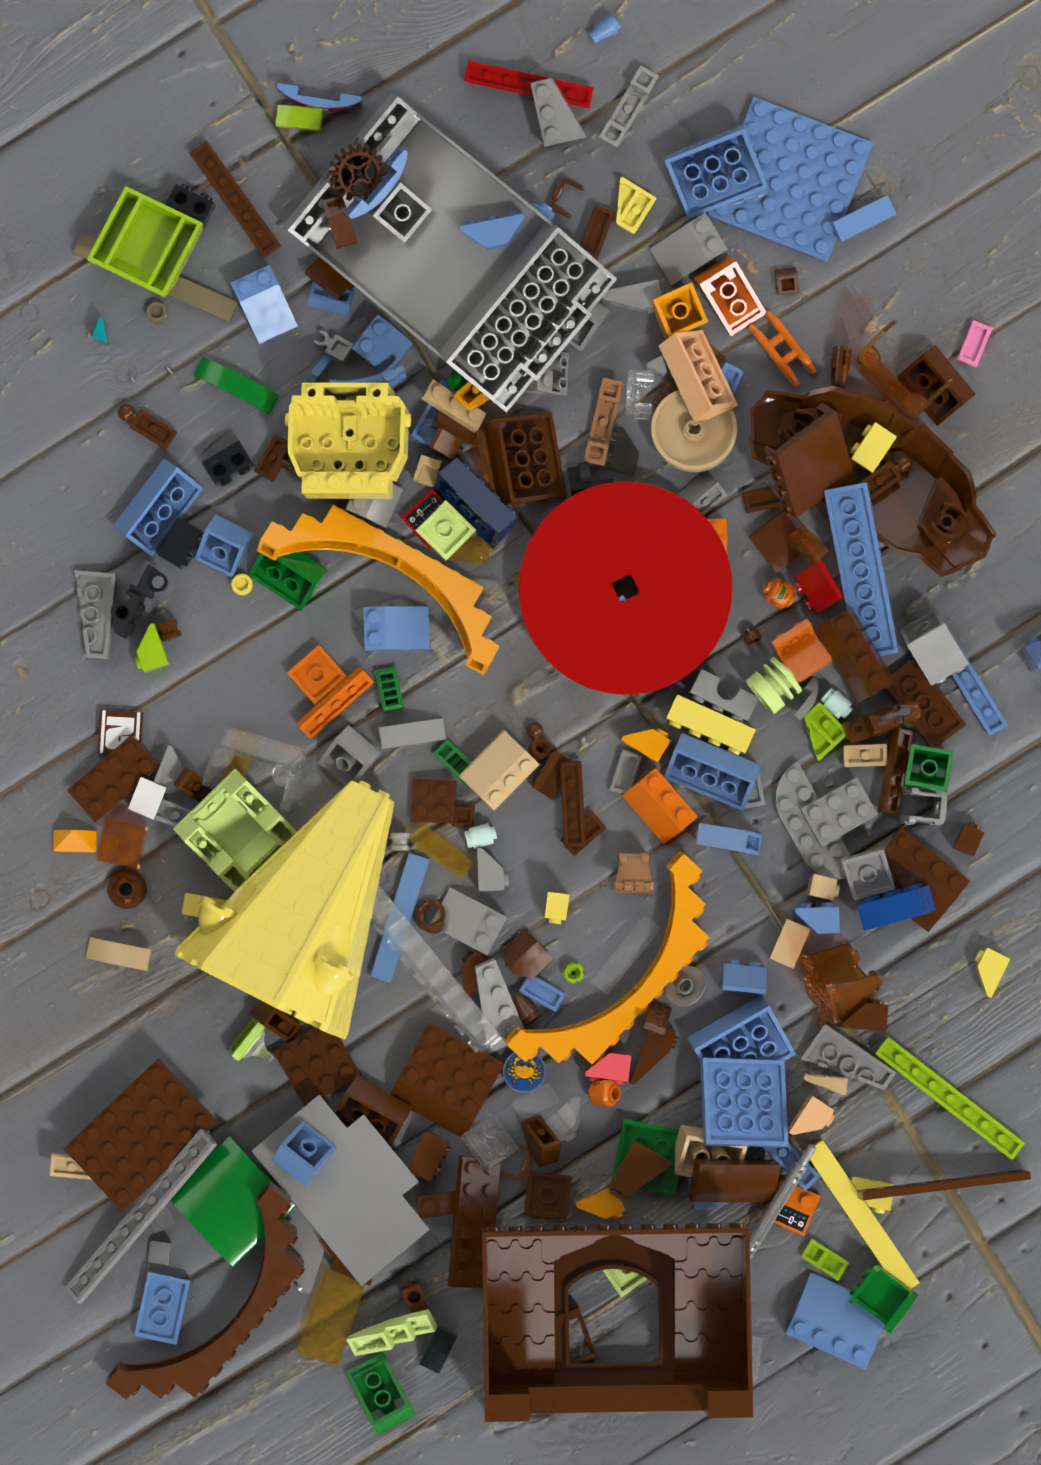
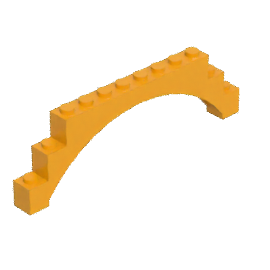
[257,505,500,675]
[504,851,710,1064]

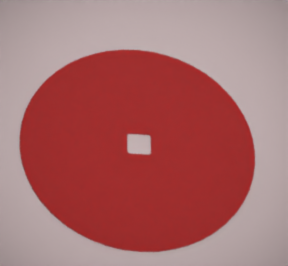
[519,482,732,695]

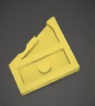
[616,177,657,235]

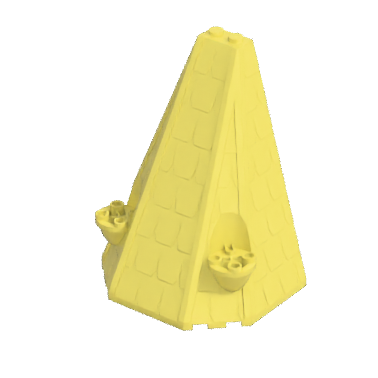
[174,780,394,1040]

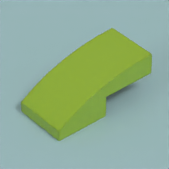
[275,105,324,131]
[801,1239,851,1281]

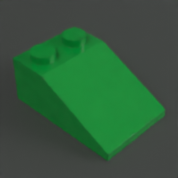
[345,1352,416,1435]

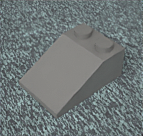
[650,213,728,286]
[432,887,507,955]

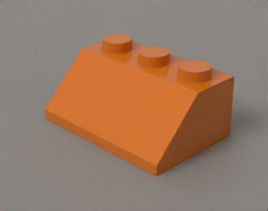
[621,767,698,844]

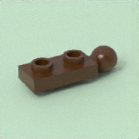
[118,404,178,450]
[858,455,912,500]

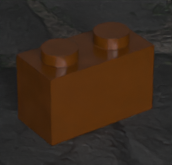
[408,1130,451,1182]

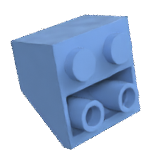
[792,903,840,934]

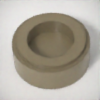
[146,301,168,324]

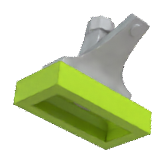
[227,1017,275,1062]

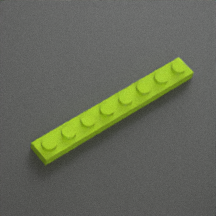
[874,1036,1025,1160]

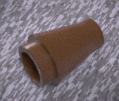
[512,993,540,1026]

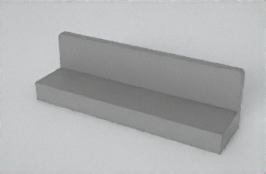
[678,471,727,515]

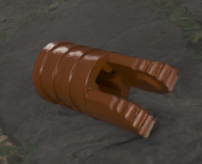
[830,346,852,387]

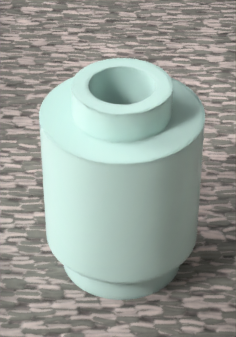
[821,688,853,719]
[464,823,497,849]

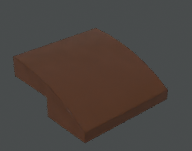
[748,511,810,573]

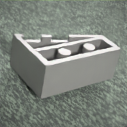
[530,77,587,147]

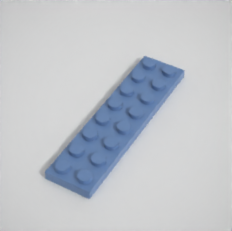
[824,482,899,656]

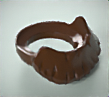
[413,900,445,934]

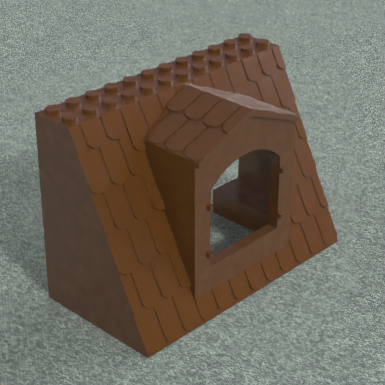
[482,1222,753,1422]

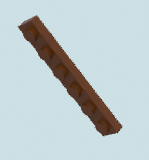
[190,141,281,258]

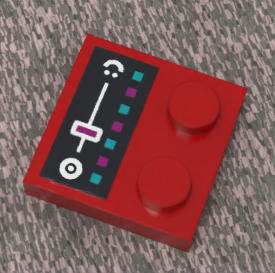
[401,489,444,550]

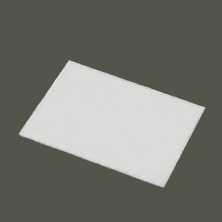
[128,777,166,820]

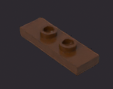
[580,205,615,260]

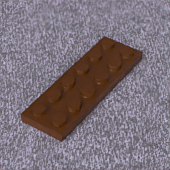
[448,1156,501,1288]

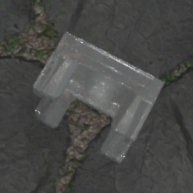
[625,370,655,420]

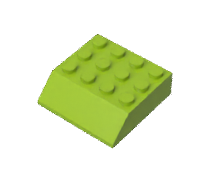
[87,186,203,298]

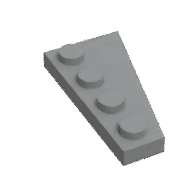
[74,570,118,660]
[474,958,524,1054]
[801,1023,897,1090]

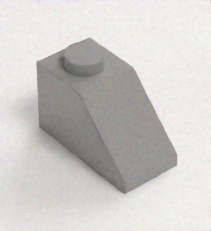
[477,848,509,891]

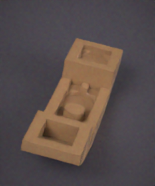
[583,378,624,466]

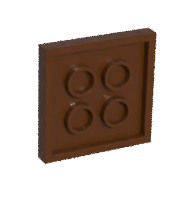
[273,1027,362,1107]

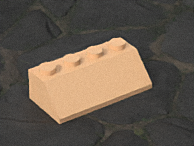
[659,330,738,421]

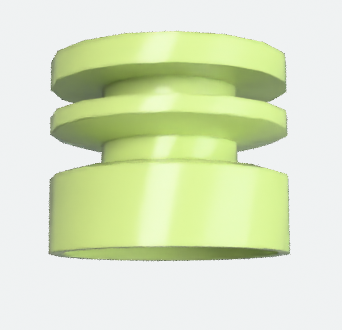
[745,657,802,714]

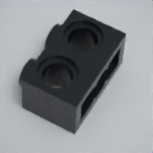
[165,184,215,229]
[202,441,253,487]

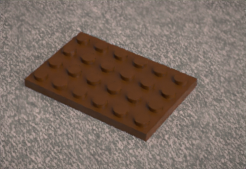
[63,1058,218,1212]

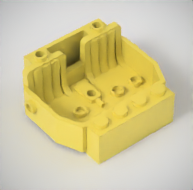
[285,383,411,499]

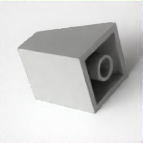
[900,608,969,686]

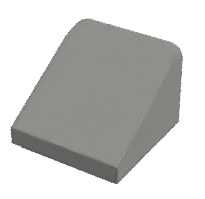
[148,1240,172,1265]

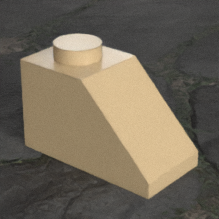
[806,874,840,901]

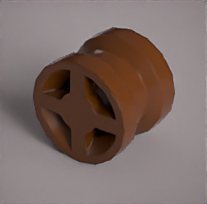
[156,619,182,642]

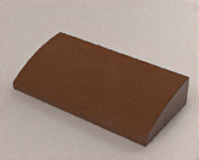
[689,1159,781,1202]

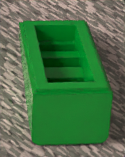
[375,666,404,713]
[432,738,471,785]

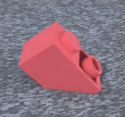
[585,1052,631,1085]

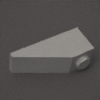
[599,280,661,314]

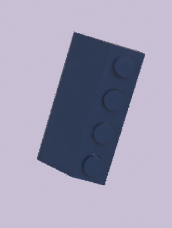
[433,458,517,549]

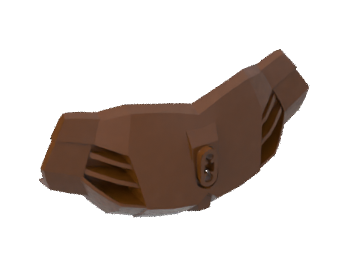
[749,386,996,577]

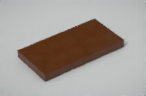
[885,657,966,748]

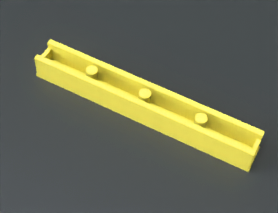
[803,1139,920,1289]

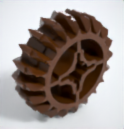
[328,143,387,201]

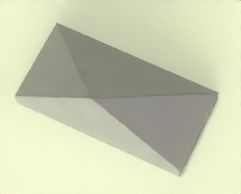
[154,745,183,786]

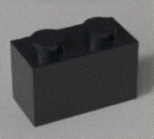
[158,518,203,570]

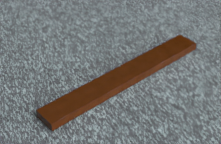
[857,1169,1031,1201]

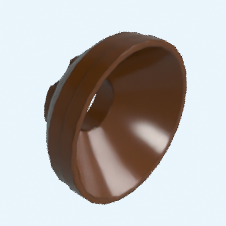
[107,870,147,909]

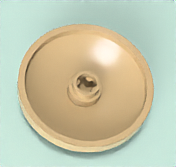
[651,390,737,472]

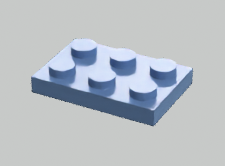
[134,1271,191,1345]

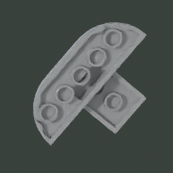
[775,761,878,879]

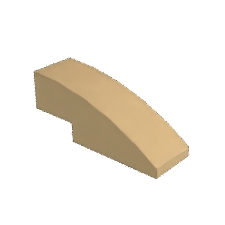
[86,937,153,971]

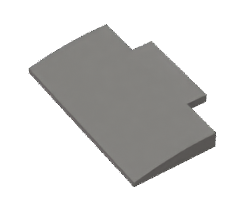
[251,1095,430,1287]

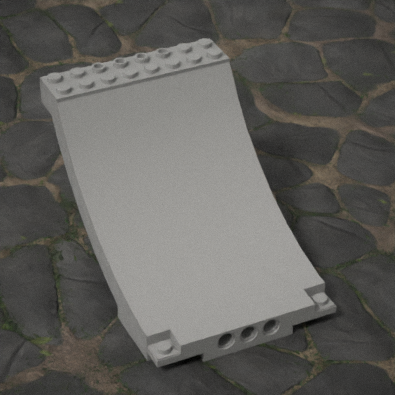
[283,93,617,413]

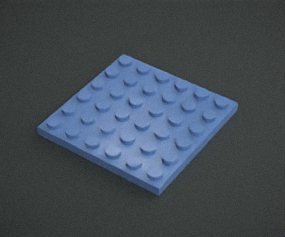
[708,97,873,263]

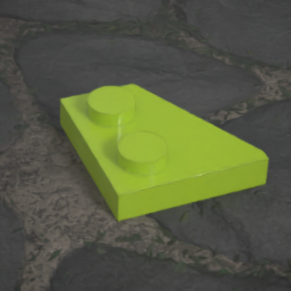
[804,702,846,762]

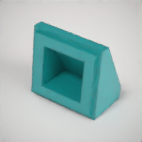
[92,317,109,345]

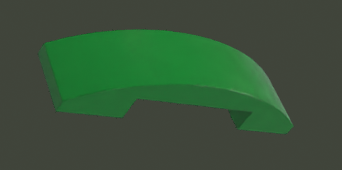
[193,357,279,414]

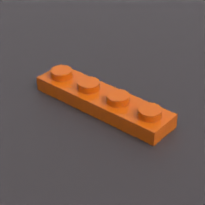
[296,666,374,739]

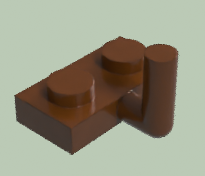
[254,434,299,482]

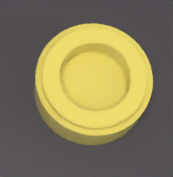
[231,574,253,596]

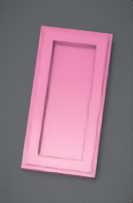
[956,320,993,368]

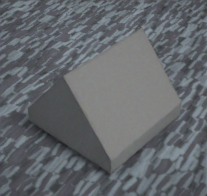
[645,356,667,377]

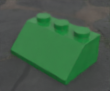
[248,552,328,611]

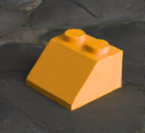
[652,282,708,339]

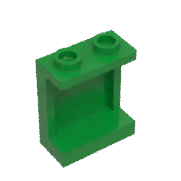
[848,1263,919,1334]

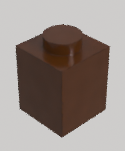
[952,822,984,857]

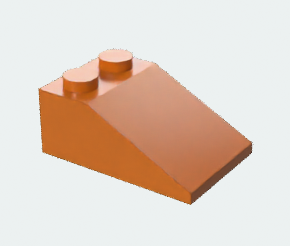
[694,255,766,336]

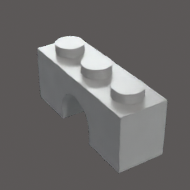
[689,669,759,723]

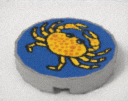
[503,1052,546,1093]

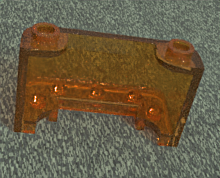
[800,943,883,1025]

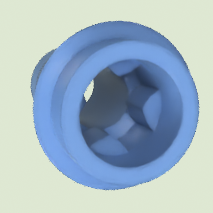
[589,13,621,43]

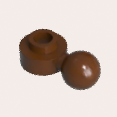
[526,722,551,761]

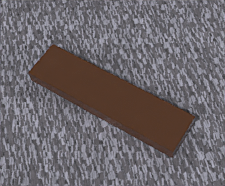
[878,728,913,816]
[560,761,586,848]

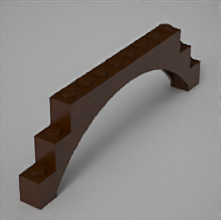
[106,1181,305,1400]

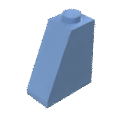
[695,823,762,856]

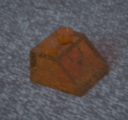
[97,818,148,869]

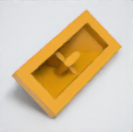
[53,830,97,852]

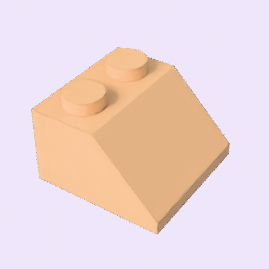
[788,1094,835,1135]

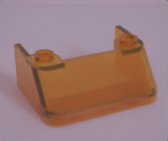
[854,320,954,421]

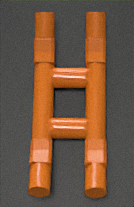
[748,311,817,388]

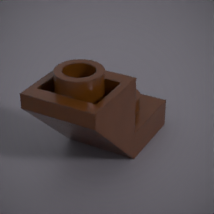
[321,196,358,249]

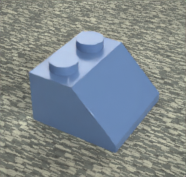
[352,314,412,373]
[195,515,254,578]
[720,959,767,994]
[271,1121,337,1187]

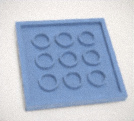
[700,1058,789,1148]

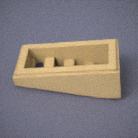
[803,1073,848,1095]

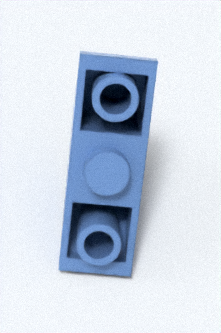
[460,211,526,250]

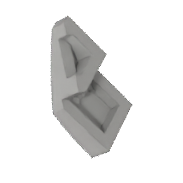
[794,677,818,720]

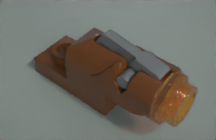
[842,701,921,744]

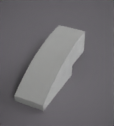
[379,718,446,750]

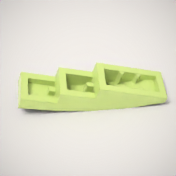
[346,1309,438,1356]

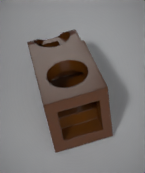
[401,1279,433,1316]

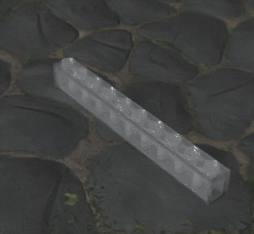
[372,884,503,1054]

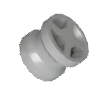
[388,833,410,851]

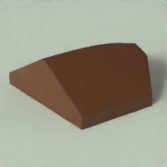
[504,928,554,979]

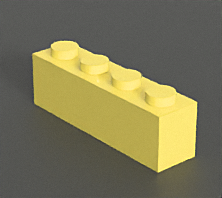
[666,695,756,756]

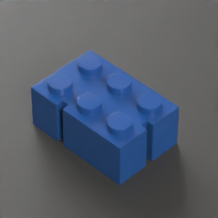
[857,883,936,931]

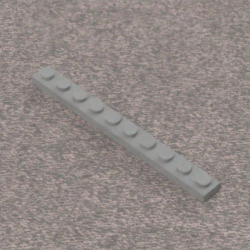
[64,1129,218,1304]

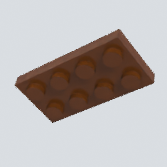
[67,734,160,823]

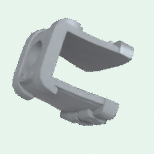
[899,786,947,825]

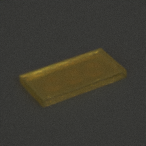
[296,1270,366,1367]

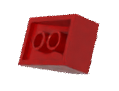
[793,560,843,615]

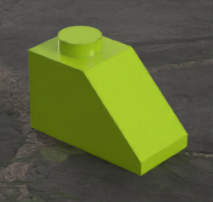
[135,623,170,673]

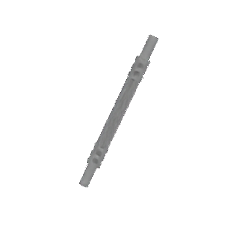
[750,1144,817,1259]

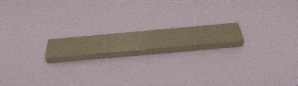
[73,234,239,323]

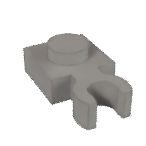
[314,331,354,364]

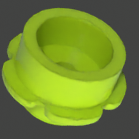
[563,962,584,984]

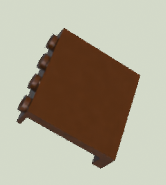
[764,403,854,519]

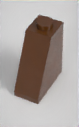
[607,1141,672,1199]

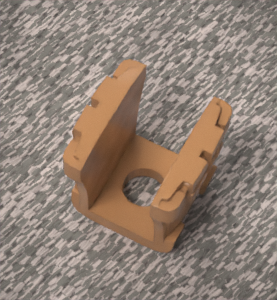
[613,852,654,895]

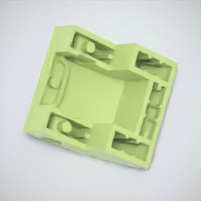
[173,769,297,892]

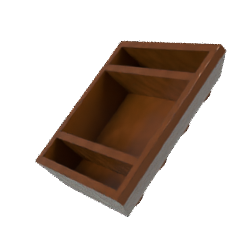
[390,1022,505,1139]

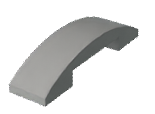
[599,65,659,148]

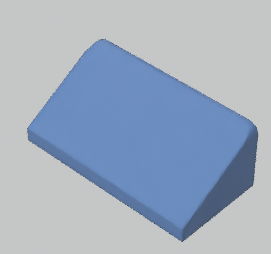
[307,281,355,316]

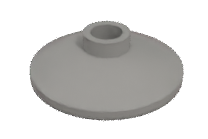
[665,966,706,1007]

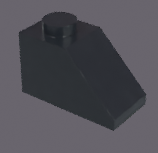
[419,1325,457,1374]

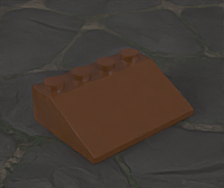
[484,412,567,507]
[880,828,970,932]

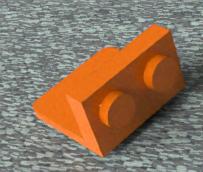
[771,619,832,683]

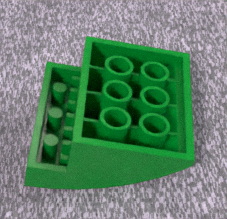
[170,1136,296,1267]

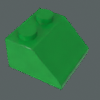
[904,744,954,793]

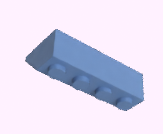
[113,459,204,557]
[664,733,762,811]

